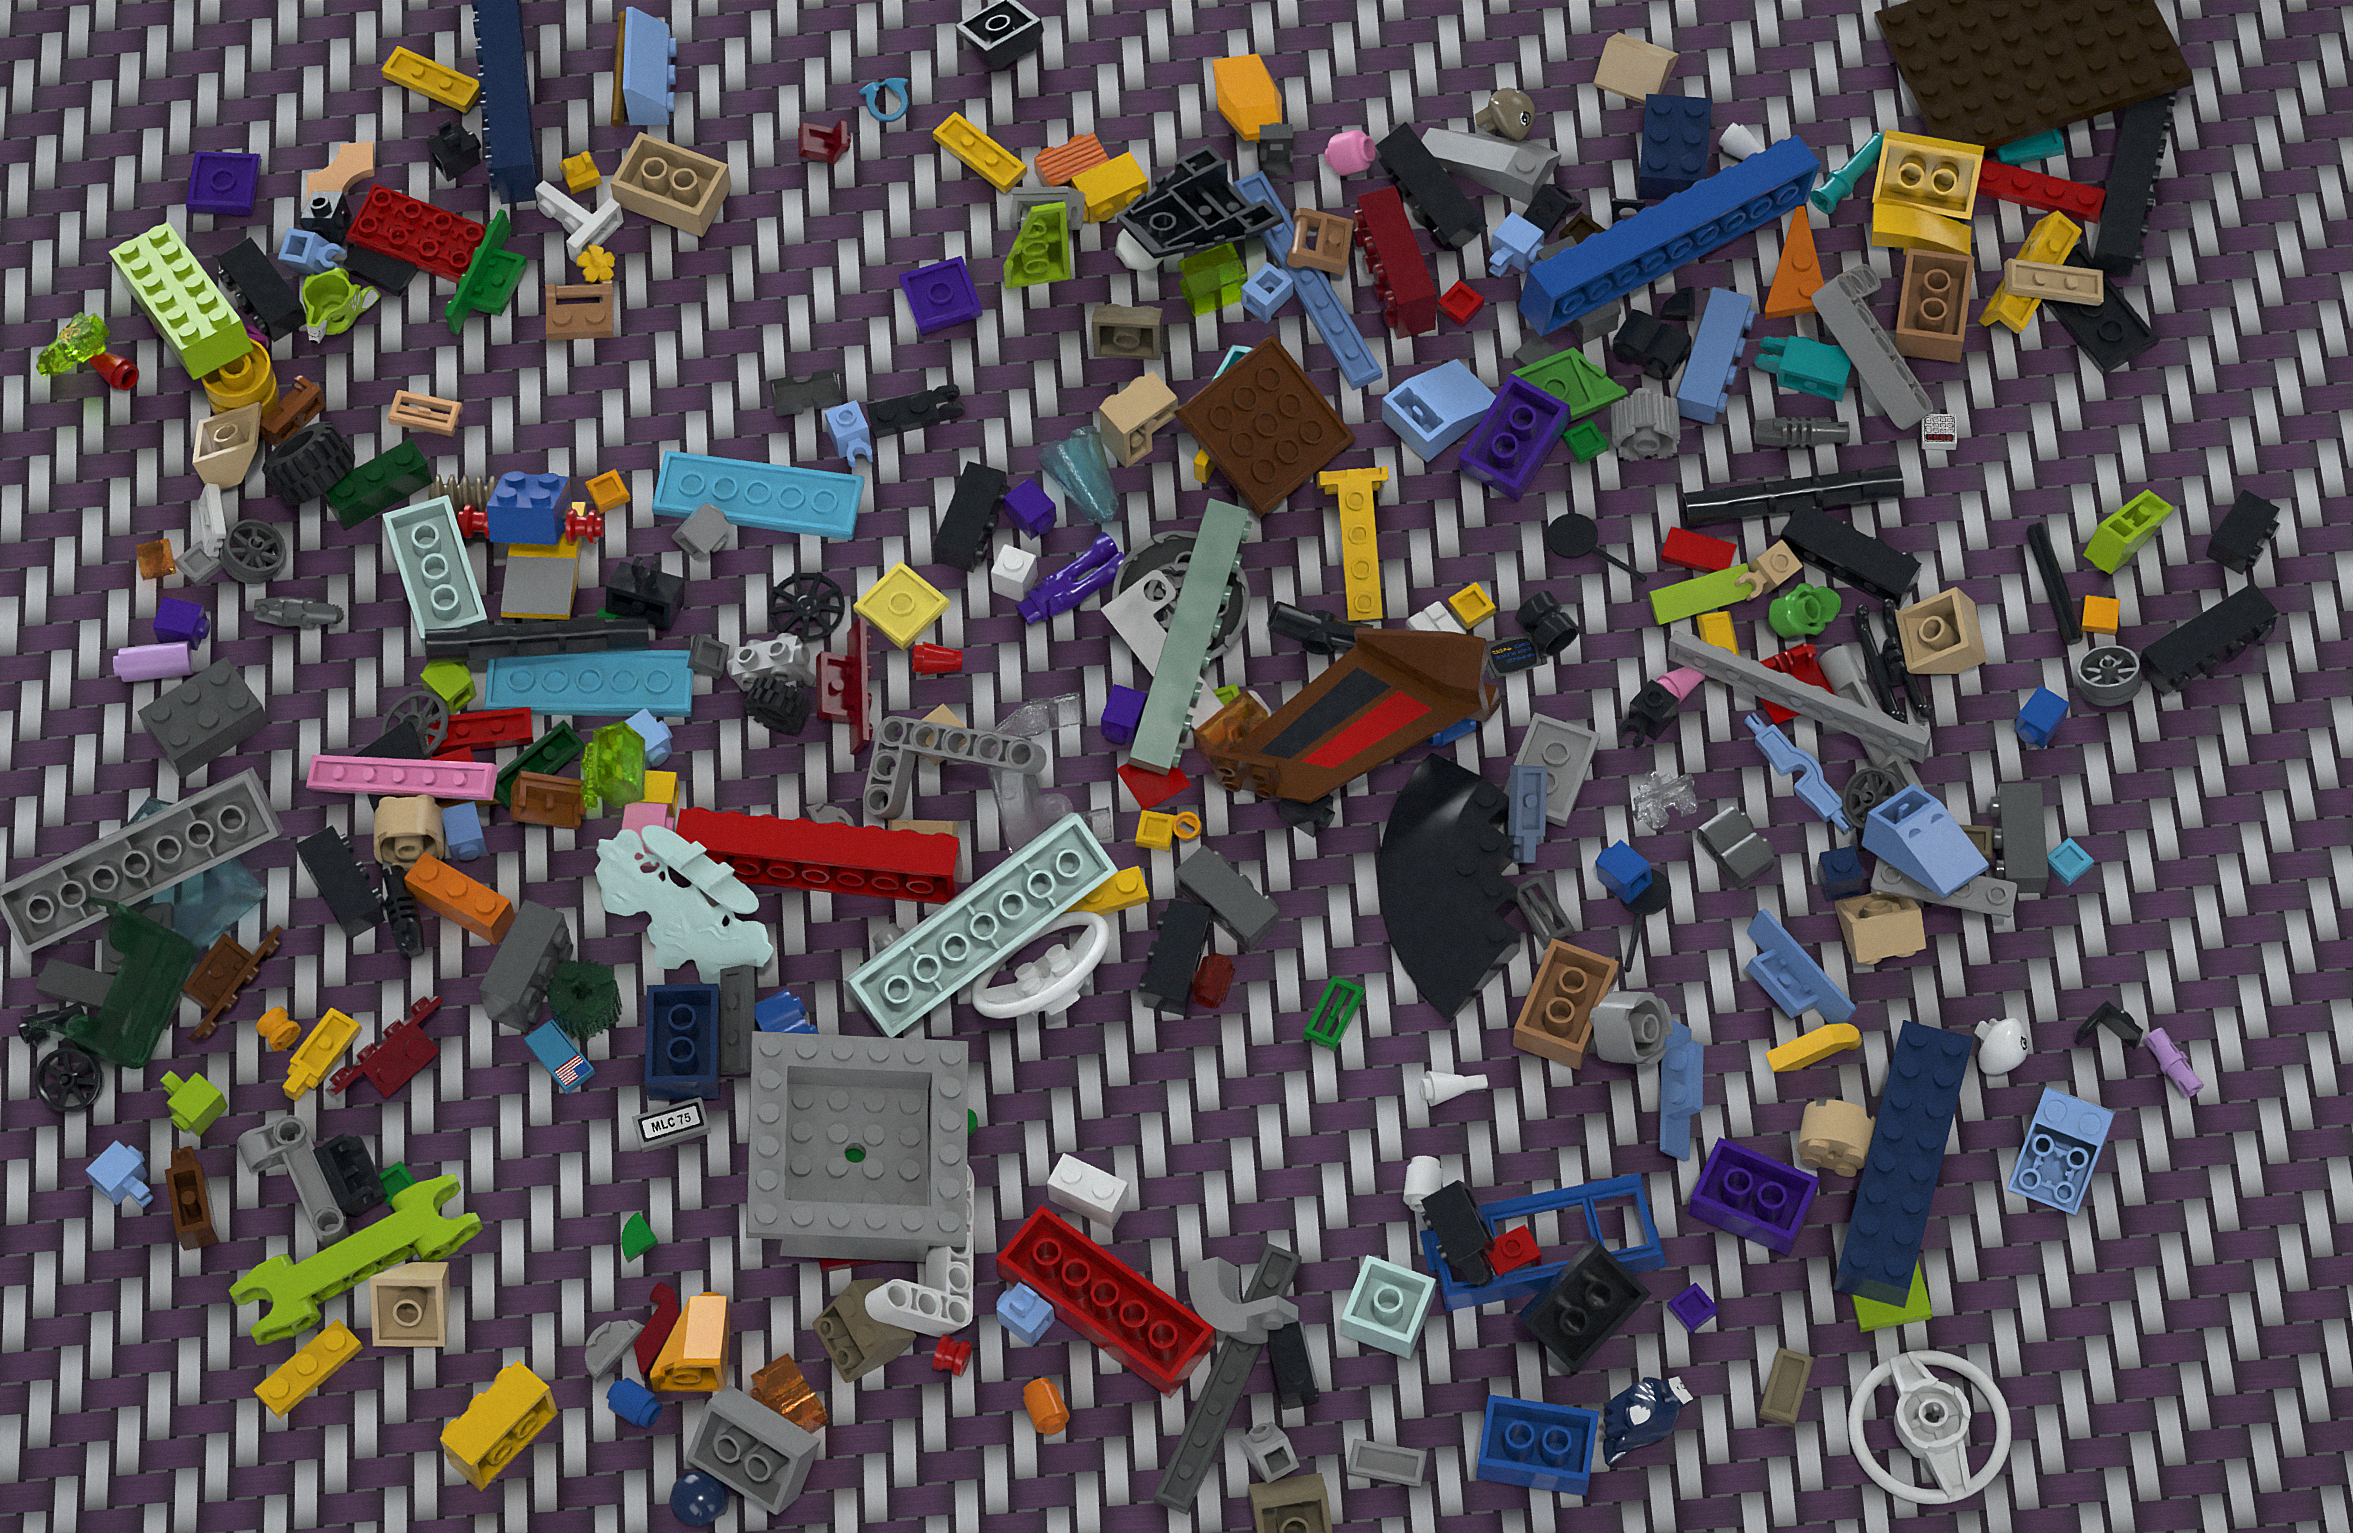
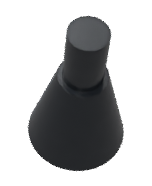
[17,1002,84,1048]

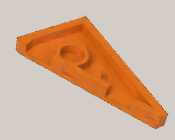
[1764,206,1824,320]

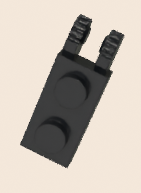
[866,384,965,439]

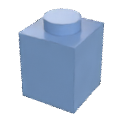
[442,801,488,861]

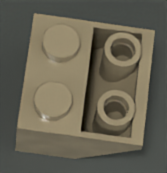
[812,1278,917,1383]

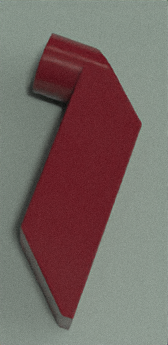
[633,1282,680,1382]

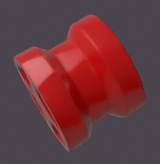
[932,1334,973,1377]

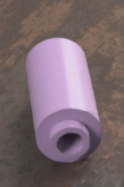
[113,641,193,682]

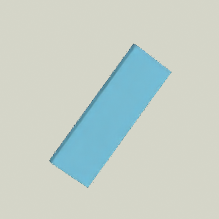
[652,450,865,540]
[484,650,695,717]

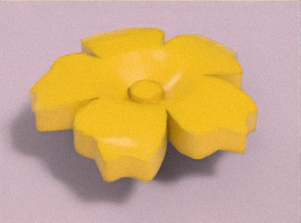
[576,244,615,284]

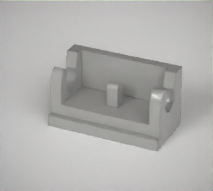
[1011,186,1086,230]

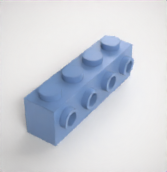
[1676,287,1756,425]

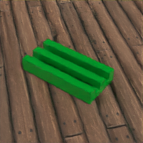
[1303,975,1365,1052]

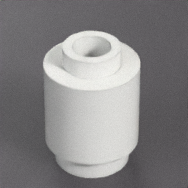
[1403,1156,1443,1212]

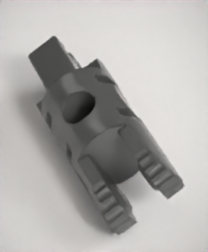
[253,596,345,629]

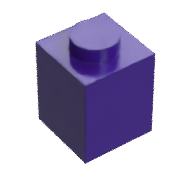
[1003,478,1057,540]
[153,597,210,651]
[1101,684,1147,744]

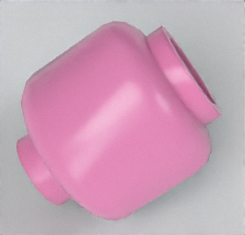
[1325,130,1376,176]

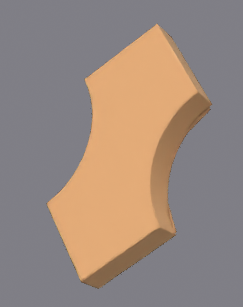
[307,142,375,202]

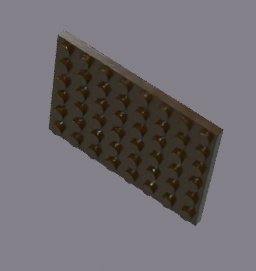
[1874,0,2193,151]

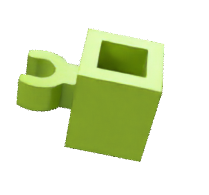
[160,1070,228,1137]

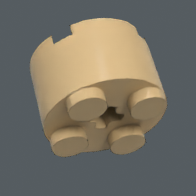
[374,794,444,871]
[1797,1100,1876,1177]

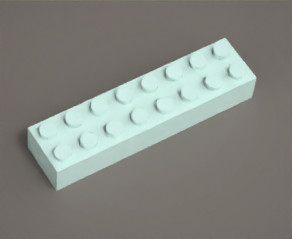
[843,813,1118,1038]

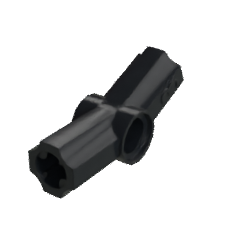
[1267,601,1373,655]

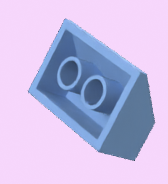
[623,7,677,126]

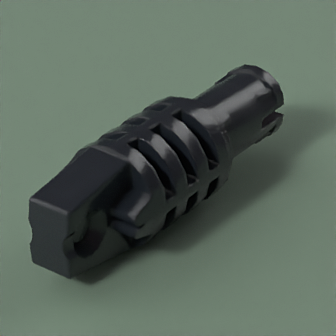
[382,865,425,959]

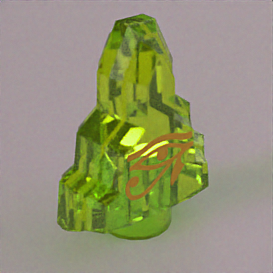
[36,311,111,376]

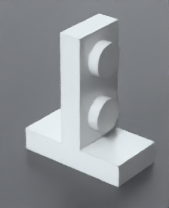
[535,180,624,263]

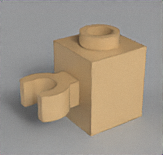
[1734,539,1803,601]

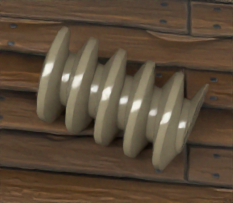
[428,474,497,517]

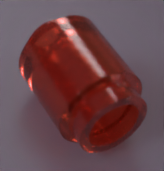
[1192,953,1236,1009]

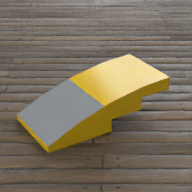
[501,502,587,620]

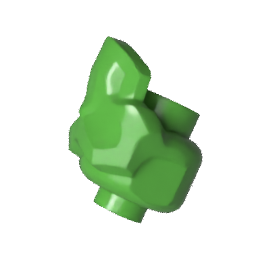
[1769,583,1841,638]

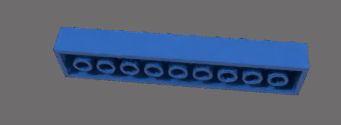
[1518,135,1821,337]

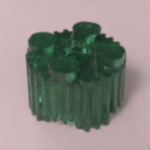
[547,959,622,1041]

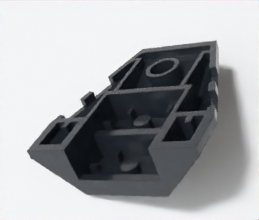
[1117,144,1284,259]

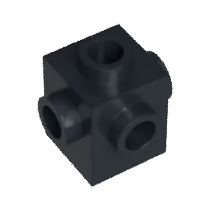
[300,191,352,243]

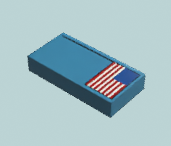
[524,1019,595,1095]

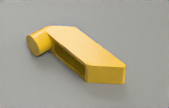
[1765,1023,1862,1072]

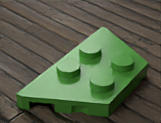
[1511,347,1629,422]

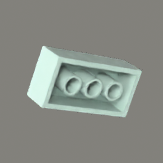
[382,495,489,651]

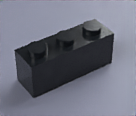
[217,237,307,342]
[933,461,1011,573]
[295,825,386,941]
[1138,899,1212,1016]

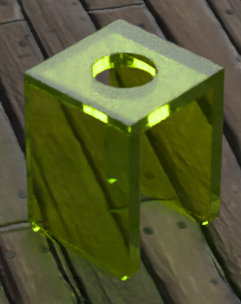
[1178,242,1248,317]

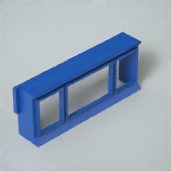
[1420,1173,1666,1312]

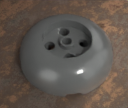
[1112,530,1250,661]

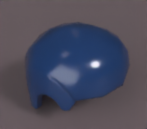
[669,1471,730,1527]

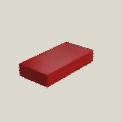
[1661,526,1737,574]

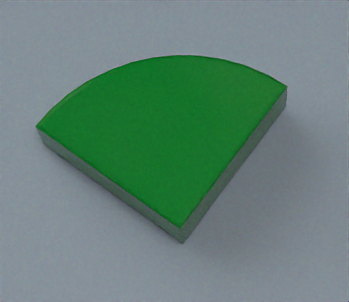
[621,1212,659,1263]

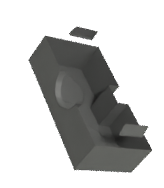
[1259,123,1293,183]
[769,368,842,417]

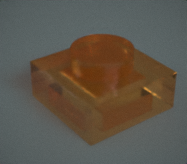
[135,538,177,581]

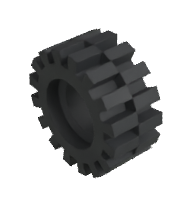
[743,676,811,735]

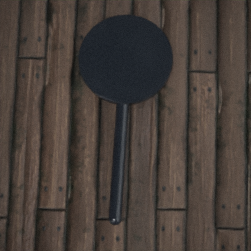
[1547,513,1647,582]
[1619,869,1671,972]

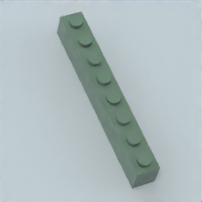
[1127,498,1252,776]

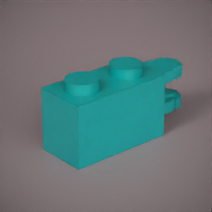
[1754,335,1853,402]

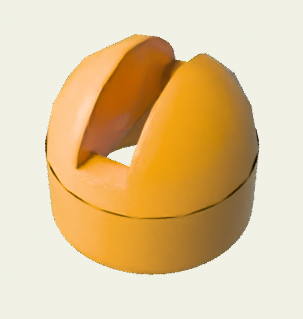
[1173,811,1202,841]

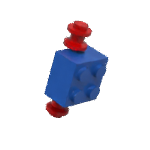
[457,471,605,545]

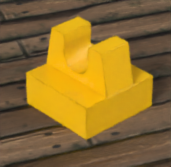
[558,151,602,195]

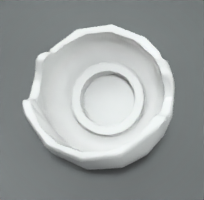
[1115,229,1164,271]

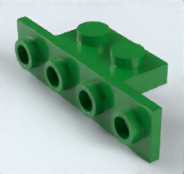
[444,209,528,335]

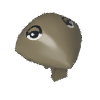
[1475,87,1535,141]

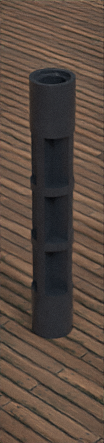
[1682,464,1904,527]
[424,615,649,664]

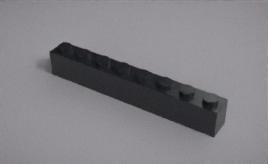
[2091,47,2180,277]

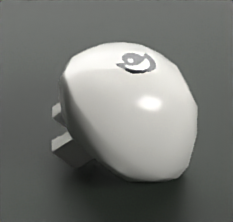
[1974,1018,2029,1075]

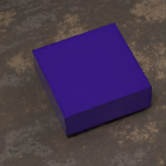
[1667,1282,1719,1334]

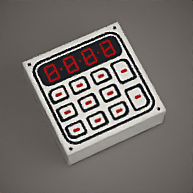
[1921,414,1957,450]

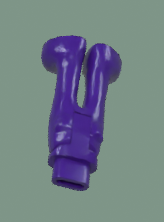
[1015,532,1125,626]

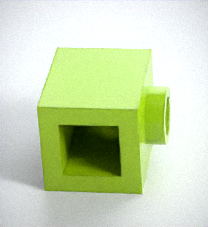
[420,661,477,715]

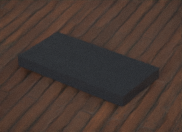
[2041,243,2159,376]

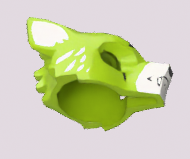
[302,267,381,344]

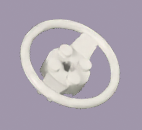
[972,911,1111,1019]
[1848,1350,2011,1504]

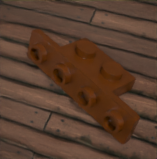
[179,924,283,1043]

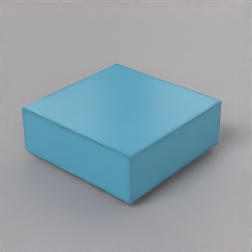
[2047,837,2094,887]

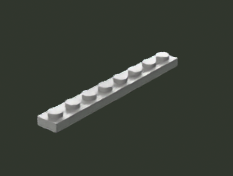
[1668,630,1931,763]

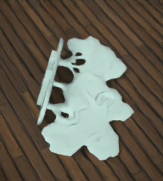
[595,825,774,989]

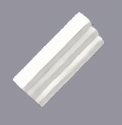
[197,483,227,557]

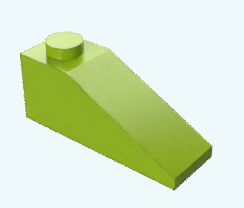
[2083,489,2175,575]

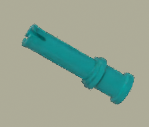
[1810,132,1884,214]

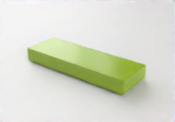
[1647,563,1753,625]

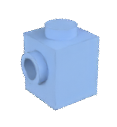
[617,708,673,770]

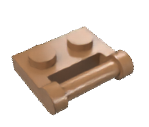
[1286,208,1354,275]
[545,280,614,341]

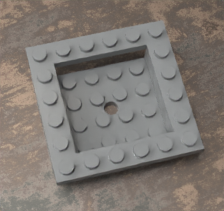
[746,1031,968,1262]

